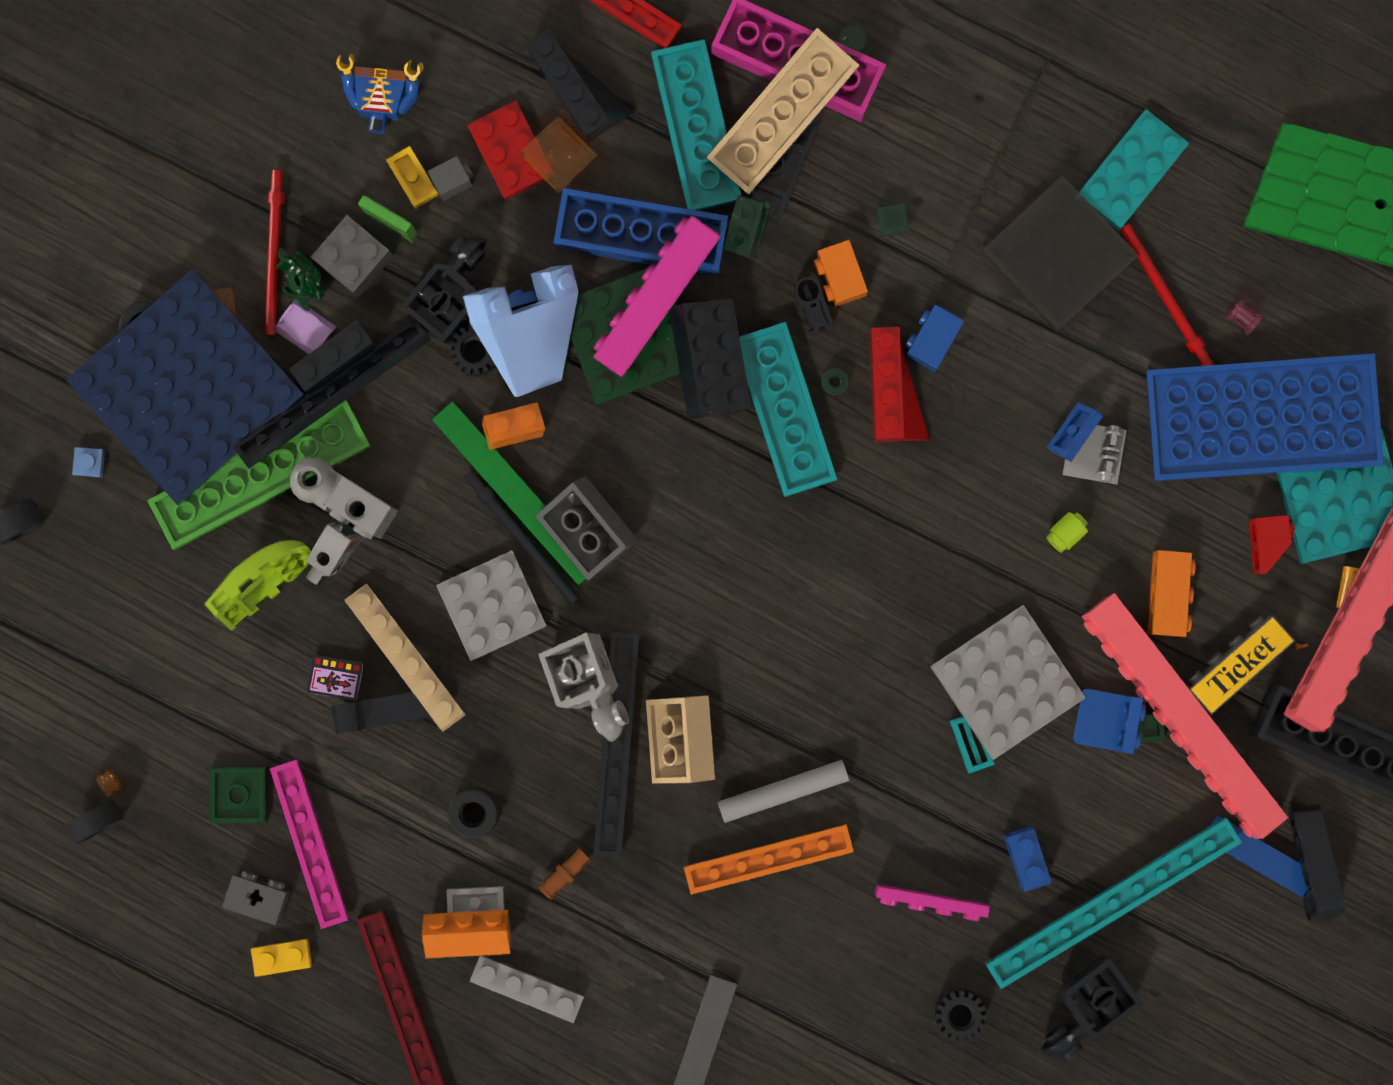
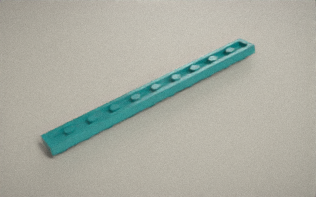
[985,817,1242,989]

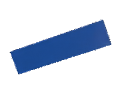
[1211,815,1307,897]

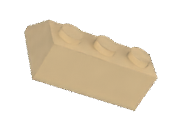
[646,695,715,784]

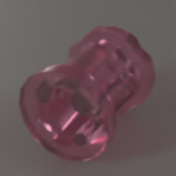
[1226,299,1263,335]

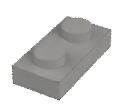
[447,886,505,913]

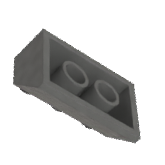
[535,476,638,581]

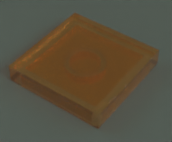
[520,116,597,193]

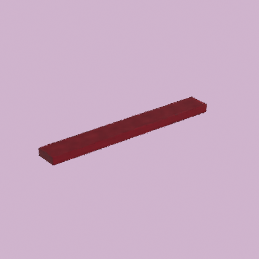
[357,909,446,1085]

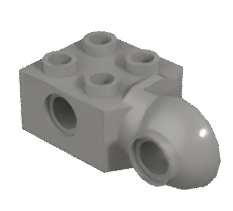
[290,457,398,540]
[538,633,629,742]

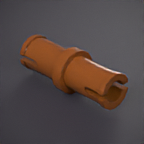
[539,848,591,900]

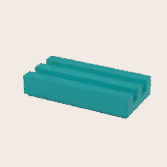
[950,716,995,774]

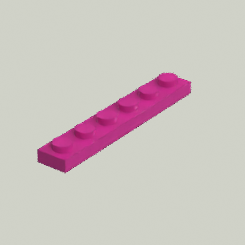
[270,759,349,929]

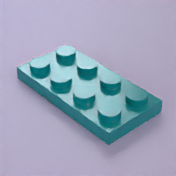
[1076,109,1189,230]

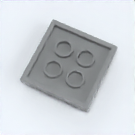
[436,551,547,661]

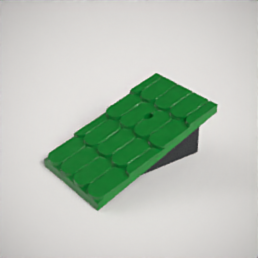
[1242,123,1393,267]

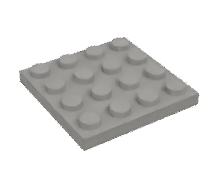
[930,605,1085,760]

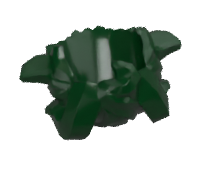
[276,247,324,311]

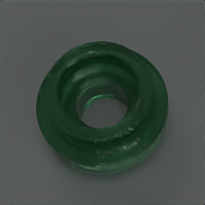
[821,368,849,396]

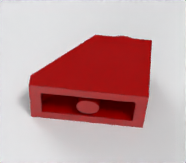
[1249,515,1294,575]

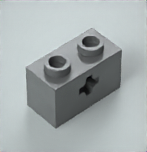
[222,870,291,925]

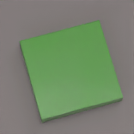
[358,196,418,242]

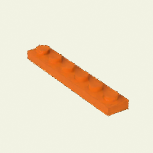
[684,824,854,894]

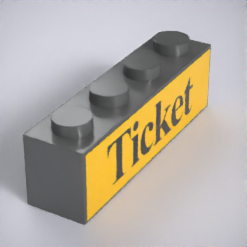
[1186,615,1295,715]

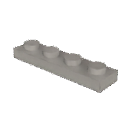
[470,955,585,1023]

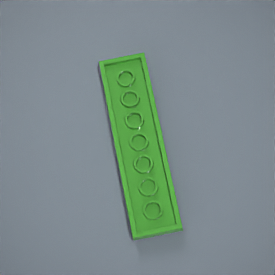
[147,400,371,550]

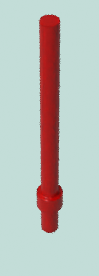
[264,170,285,336]
[1120,224,1215,366]

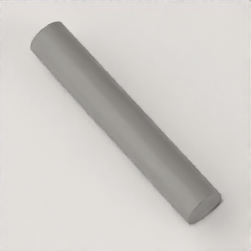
[718,760,849,823]

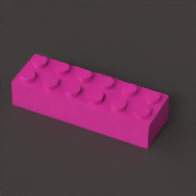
[711,0,886,122]
[593,216,721,377]

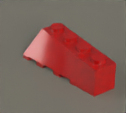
[869,327,929,442]

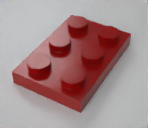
[467,101,554,200]

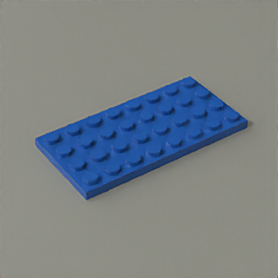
[1146,354,1384,482]

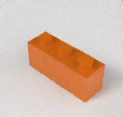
[1147,550,1196,637]
[422,910,511,958]

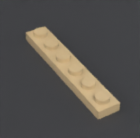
[344,583,465,732]

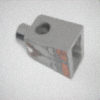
[306,521,363,586]

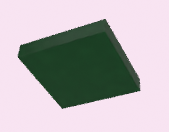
[210,766,267,823]

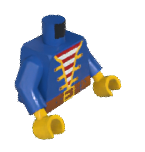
[336,54,424,134]

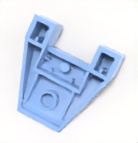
[463,265,579,397]

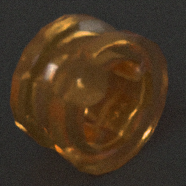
[96,768,122,797]

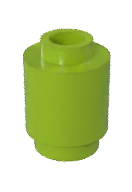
[1046,512,1088,553]

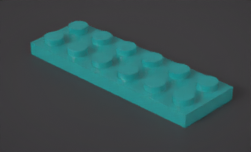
[651,39,742,211]
[739,322,837,497]

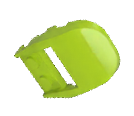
[205,540,311,631]

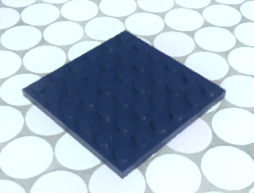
[66,269,305,505]

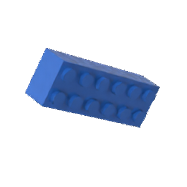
[554,188,728,276]

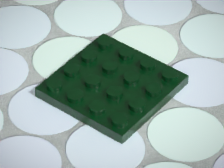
[570,265,680,406]

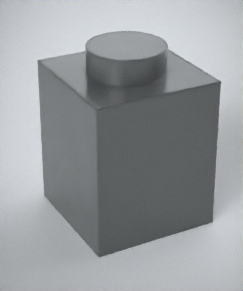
[428,156,473,201]

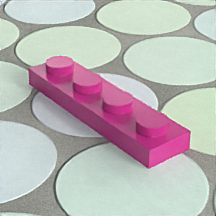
[874,884,990,921]

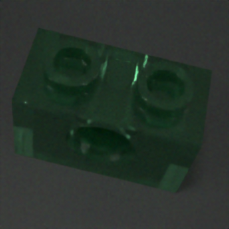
[723,195,771,257]

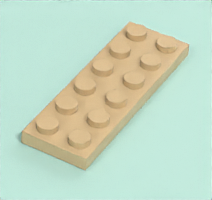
[707,28,860,194]

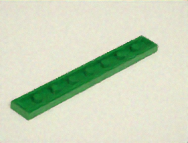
[432,401,586,585]

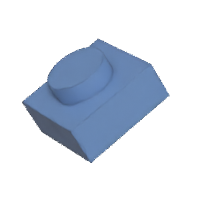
[72,447,105,478]

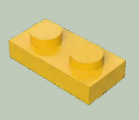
[386,146,439,209]
[251,938,312,977]

